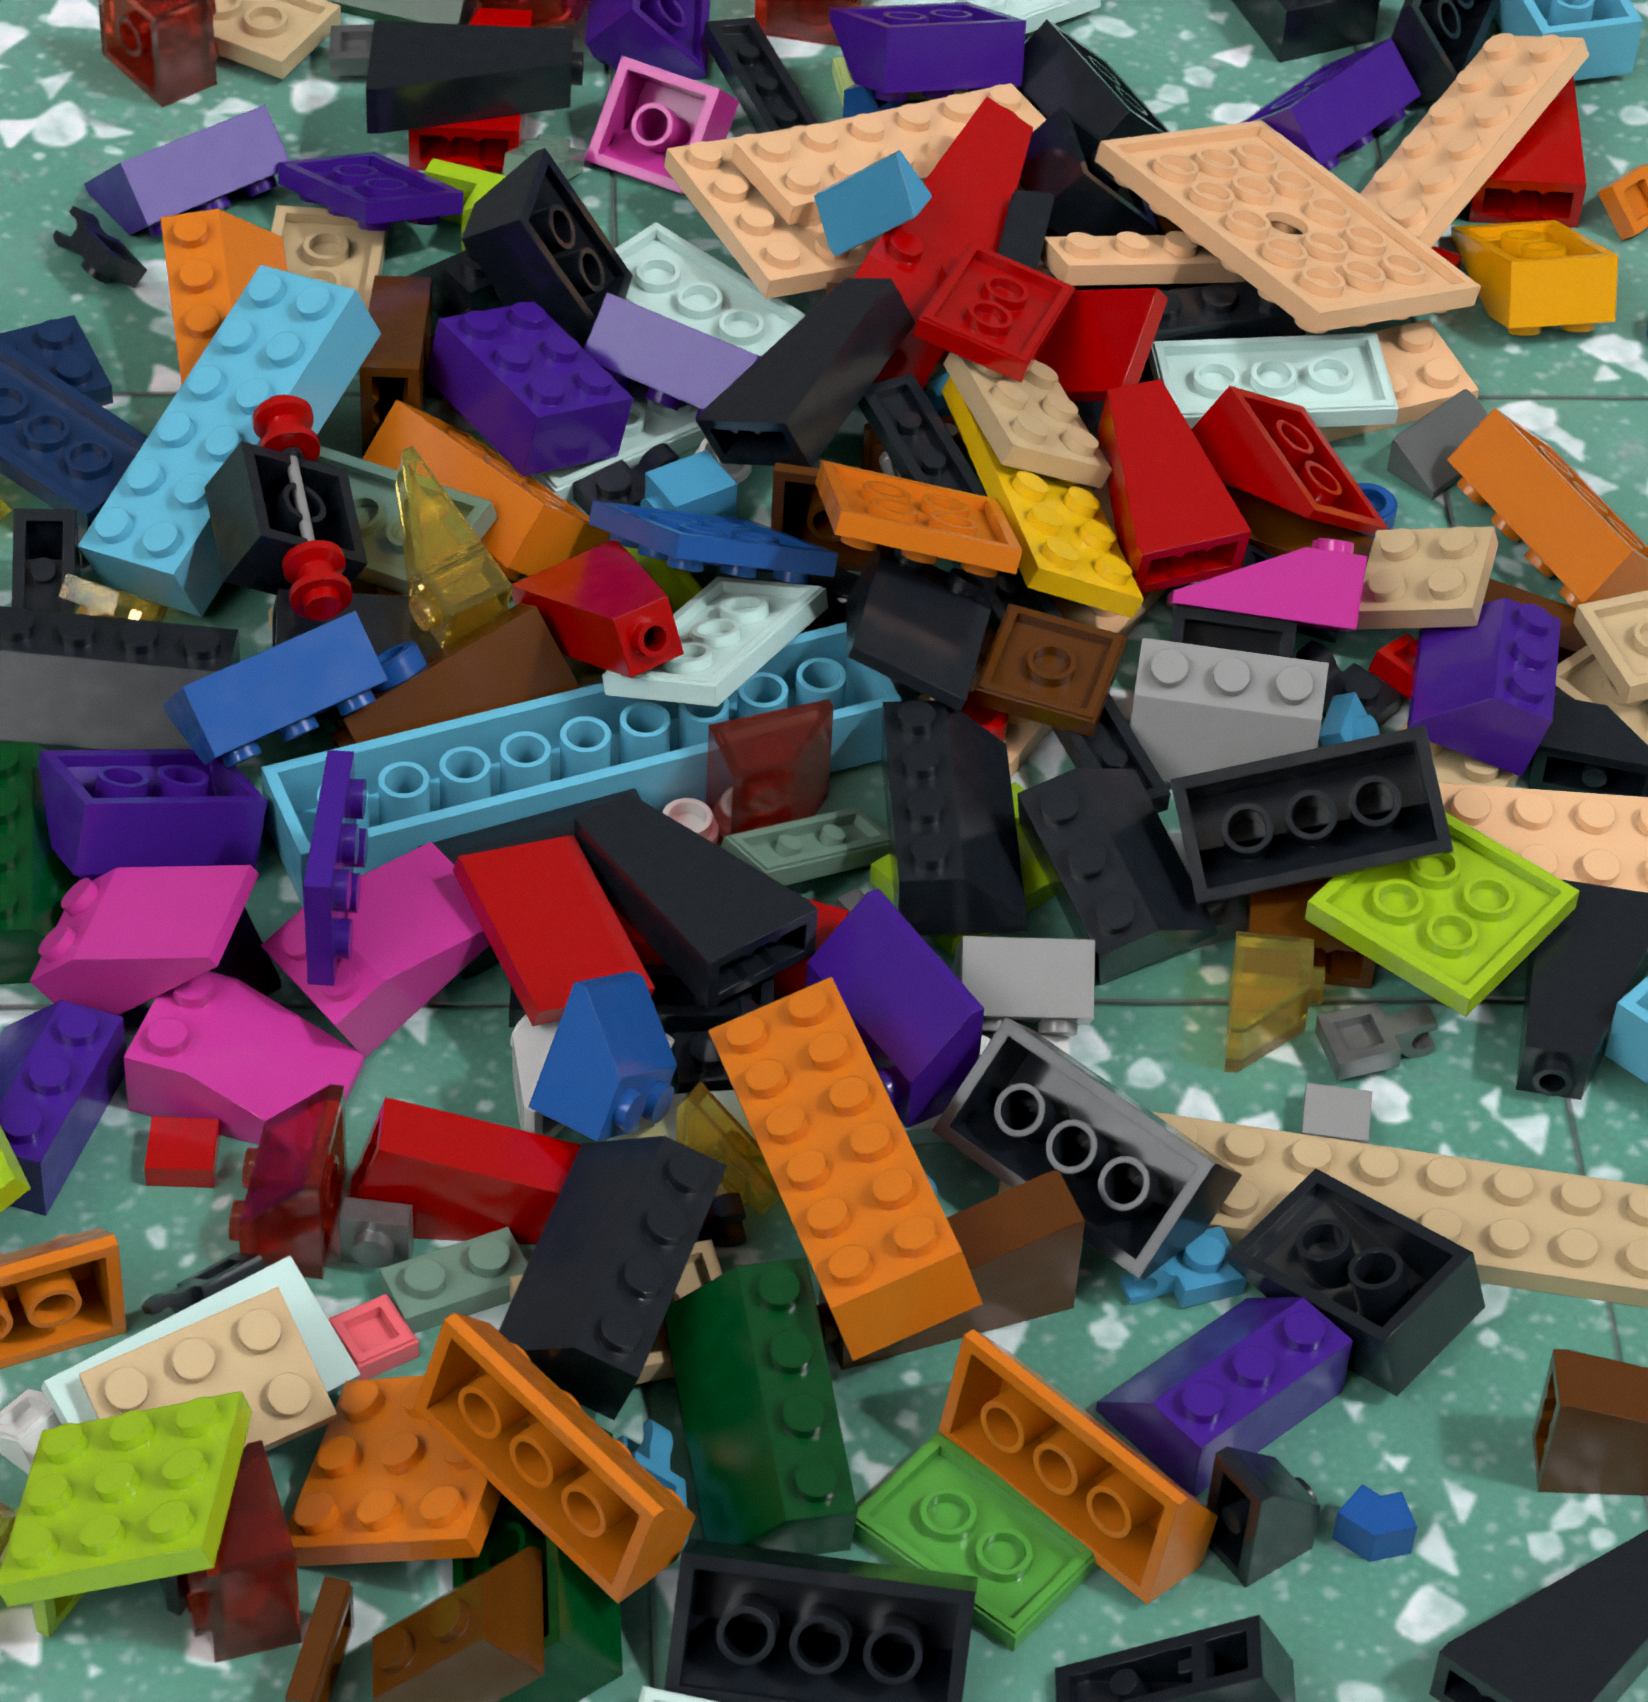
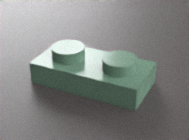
[502,134,586,180]
[380,1227,528,1334]

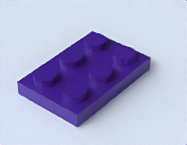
[278,152,464,231]
[303,750,368,986]

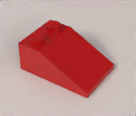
[854,228,959,392]
[1191,386,1389,536]

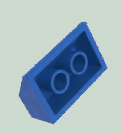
[162,610,388,768]

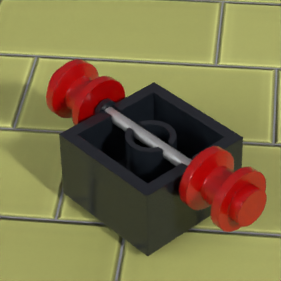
[204,394,368,621]

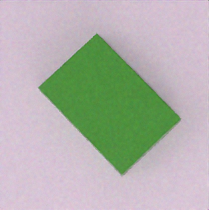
[853,1431,1099,1652]

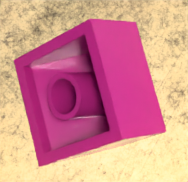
[585,56,740,196]

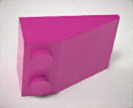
[1166,538,1368,632]
[261,842,490,1059]
[29,865,260,1016]
[123,971,365,1160]

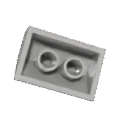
[1130,638,1329,787]

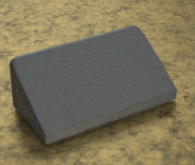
[1387,389,1488,499]

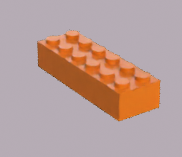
[708,977,983,1361]

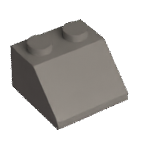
[954,936,1095,1036]

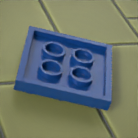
[589,500,839,584]

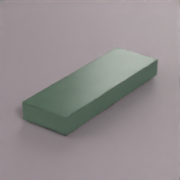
[720,806,890,886]

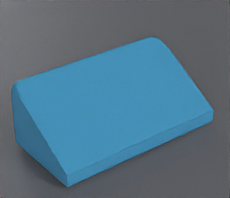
[814,150,932,257]

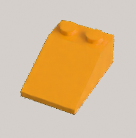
[1451,220,1618,336]

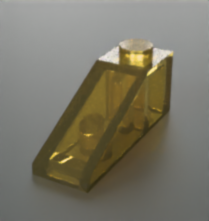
[396,446,513,648]

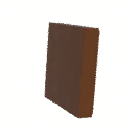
[972,603,1128,738]

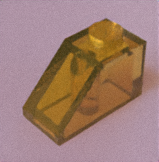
[1224,931,1325,1073]

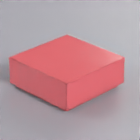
[328,1294,419,1380]

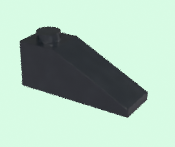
[1055,1615,1296,1702]

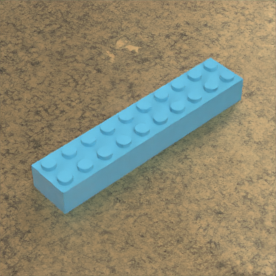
[261,622,902,907]

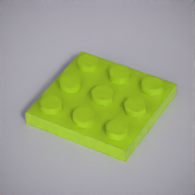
[1305,812,1579,1017]
[0,1391,253,1607]

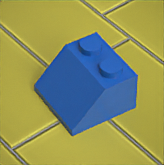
[528,971,677,1141]

